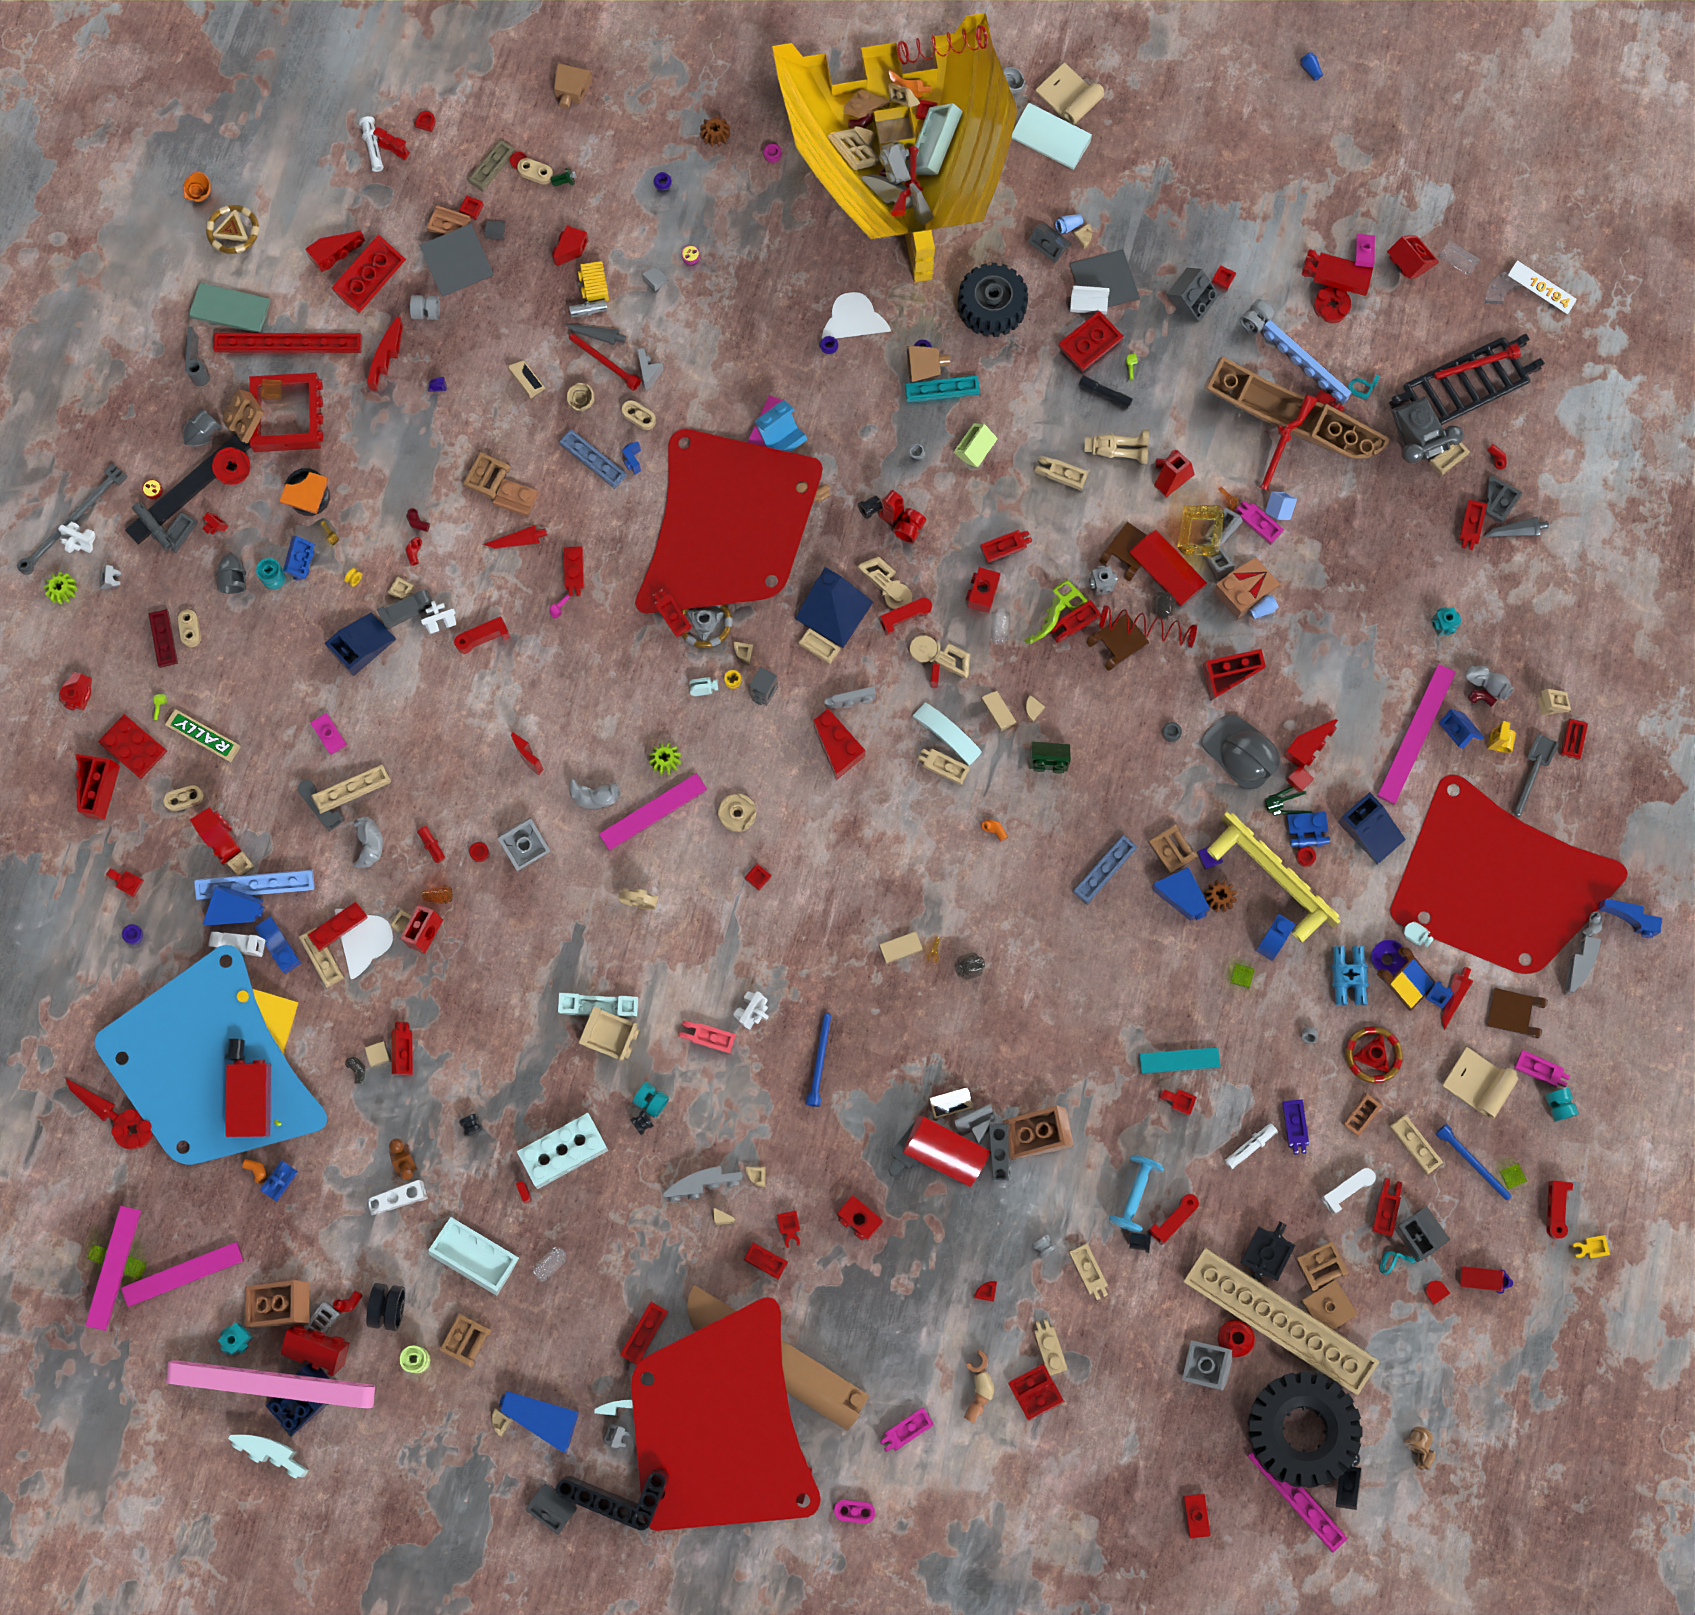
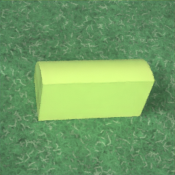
[954,423,998,467]

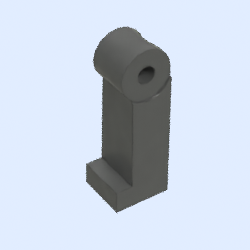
[377,590,433,629]
[298,780,345,832]
[989,1124,1011,1181]

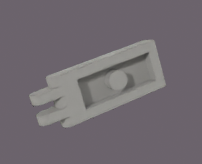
[825,686,876,709]

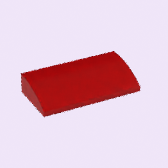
[902,1116,991,1187]

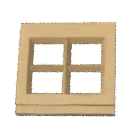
[828,129,881,170]

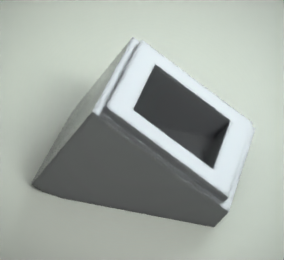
[484,220,506,240]

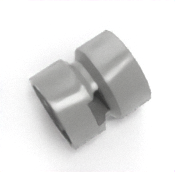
[410,295,440,320]
[1240,299,1275,334]

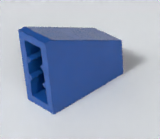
[1152,867,1210,921]
[203,885,265,926]

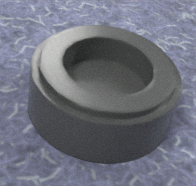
[1162,722,1182,742]

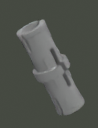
[569,299,607,318]

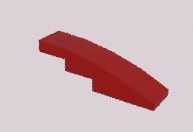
[367,317,403,391]

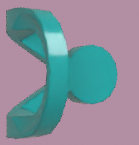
[1348,374,1380,400]
[1379,1251,1416,1275]

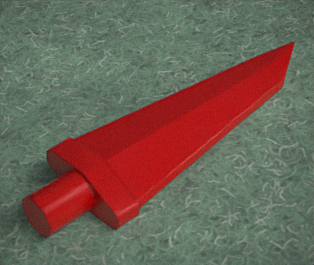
[482,525,548,549]
[1442,967,1473,1030]
[65,1078,119,1121]

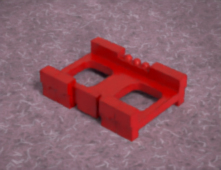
[373,127,410,160]

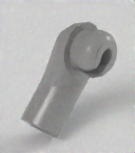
[1581,912,1602,938]

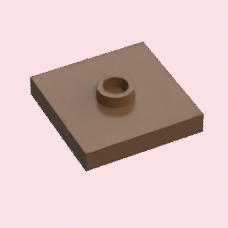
[1301,1279,1358,1330]

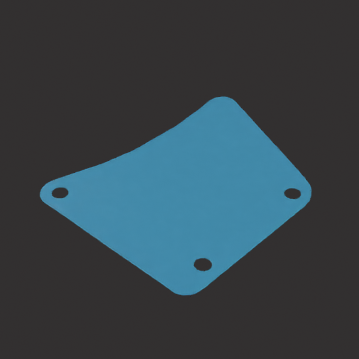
[95,945,327,1165]

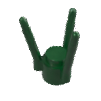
[1265,786,1313,816]

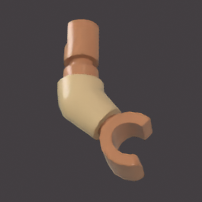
[963,1350,995,1423]

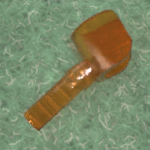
[1218,486,1238,511]

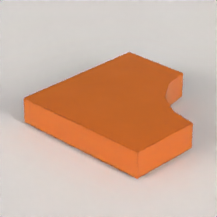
[279,472,329,514]

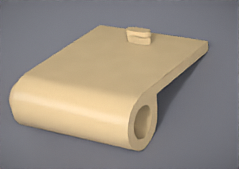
[1035,62,1104,125]
[1442,1047,1518,1119]

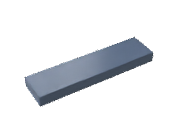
[559,429,627,489]
[1073,835,1138,905]

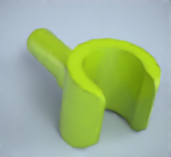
[1125,353,1138,380]
[153,694,167,721]

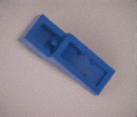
[1598,899,1662,938]
[254,916,302,974]

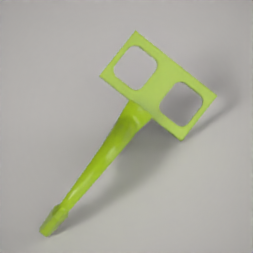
[1024,579,1088,644]

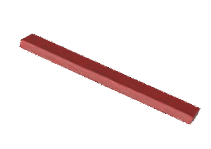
[213,333,362,353]

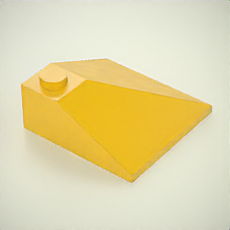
[237,989,299,1054]

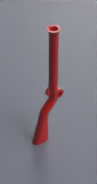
[891,146,923,217]
[1259,394,1318,491]

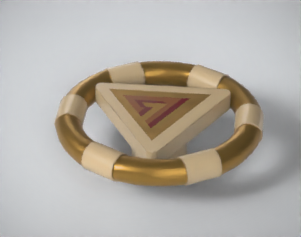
[206,205,259,254]

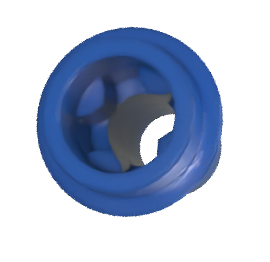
[1300,52,1324,81]

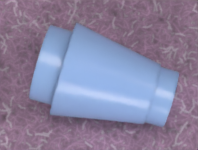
[1055,214,1083,234]
[1249,595,1279,619]

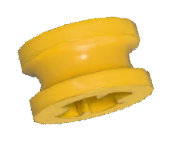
[344,568,362,587]
[724,670,741,689]

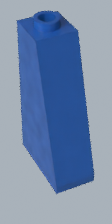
[499,1391,579,1453]

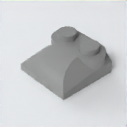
[879,144,911,185]
[497,818,550,871]
[1182,1340,1232,1391]

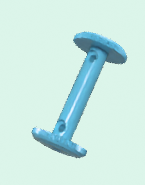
[1109,1155,1164,1232]

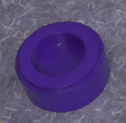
[122,924,143,945]

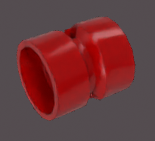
[893,508,926,543]

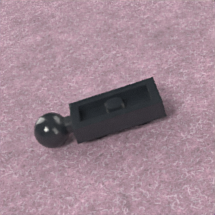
[1336,1453,1362,1510]

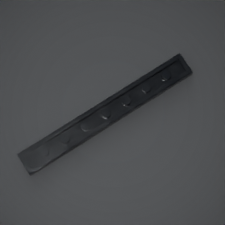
[125,434,251,545]

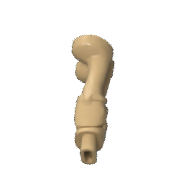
[1084,429,1149,464]

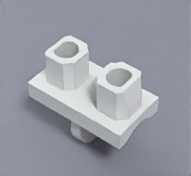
[58,521,95,553]
[421,601,456,634]
[734,991,769,1030]

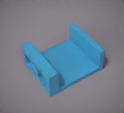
[754,400,808,452]

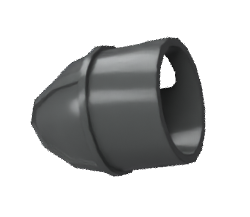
[183,408,222,447]
[215,552,247,594]

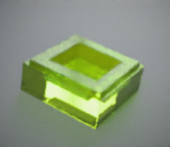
[1230,963,1255,989]
[1499,1163,1527,1190]

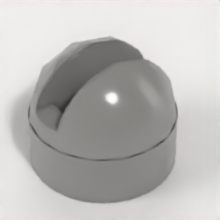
[909,444,925,460]
[1302,1026,1318,1043]

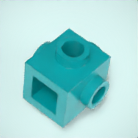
[1431,607,1461,636]
[217,1322,254,1356]

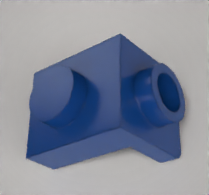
[622,441,641,475]

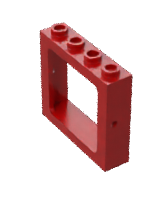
[249,372,324,453]

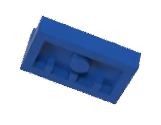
[283,536,315,581]

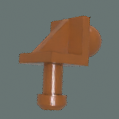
[389,1138,417,1180]

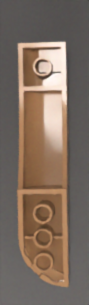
[1204,356,1390,459]
[687,1284,869,1430]

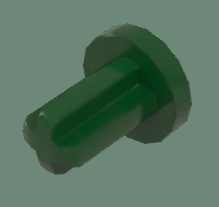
[551,167,577,187]

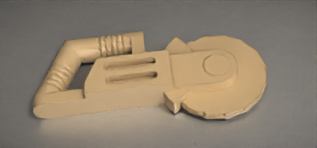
[857,556,912,610]
[910,635,970,679]

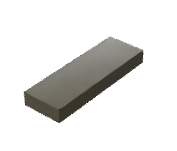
[468,140,515,192]

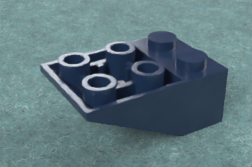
[324,612,396,676]
[1338,792,1406,865]
[265,1363,330,1437]

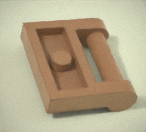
[463,452,511,500]
[1148,824,1199,875]
[1296,1241,1349,1292]
[440,1314,492,1368]

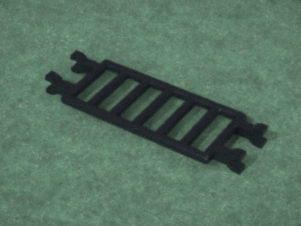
[1389,334,1545,425]

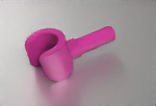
[550,595,570,619]

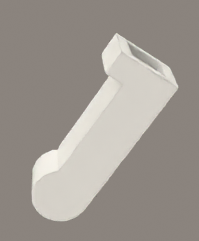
[208,932,266,957]
[1320,1168,1376,1215]
[367,1180,428,1215]

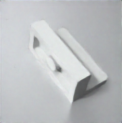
[1070,286,1109,315]

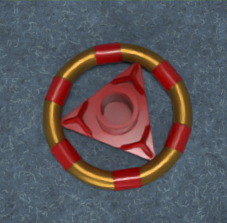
[1345,1026,1403,1084]

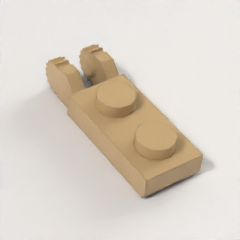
[1034,456,1089,491]

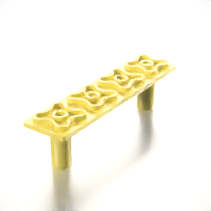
[1207,812,1340,943]

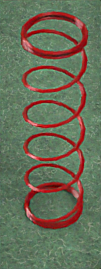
[897,25,988,65]
[1099,605,1197,648]

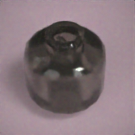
[1150,592,1176,620]
[955,952,985,980]

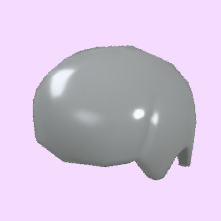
[1003,67,1025,94]

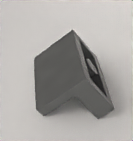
[1027,223,1072,263]
[526,1484,577,1535]

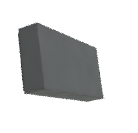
[166,512,198,553]

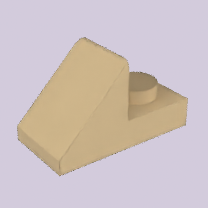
[1538,689,1571,715]

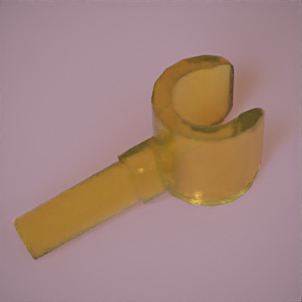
[321,521,339,546]
[927,937,940,964]

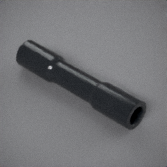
[1079,375,1133,408]

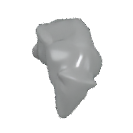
[1464,665,1514,701]
[569,779,620,810]
[353,817,383,868]

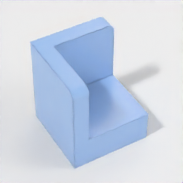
[1265,492,1297,520]

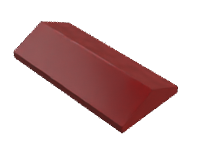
[331,234,406,313]
[1129,530,1207,607]

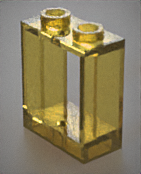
[1177,505,1224,557]

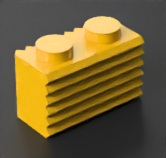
[578,261,609,302]

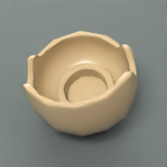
[567,383,595,411]

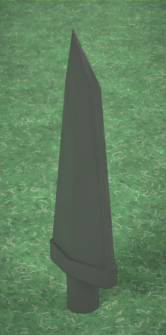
[565,324,626,345]
[1484,517,1549,537]

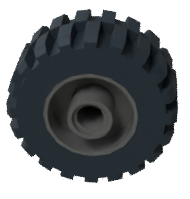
[957,263,1028,337]

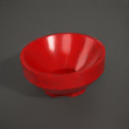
[1217,1320,1255,1357]

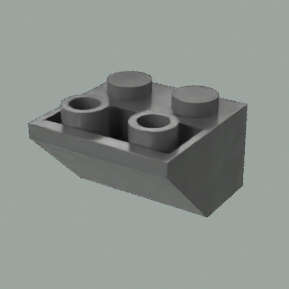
[1166,267,1220,321]
[1394,1206,1450,1262]

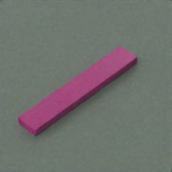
[599,773,707,851]
[85,1206,141,1331]
[121,1242,244,1307]
[1247,1452,1348,1553]

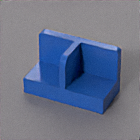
[1439,709,1484,749]

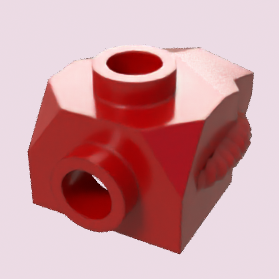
[59,672,92,711]

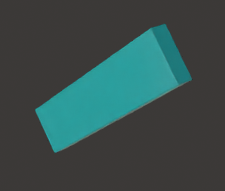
[905,375,980,403]
[1139,1047,1221,1074]

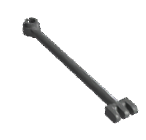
[17,464,127,575]

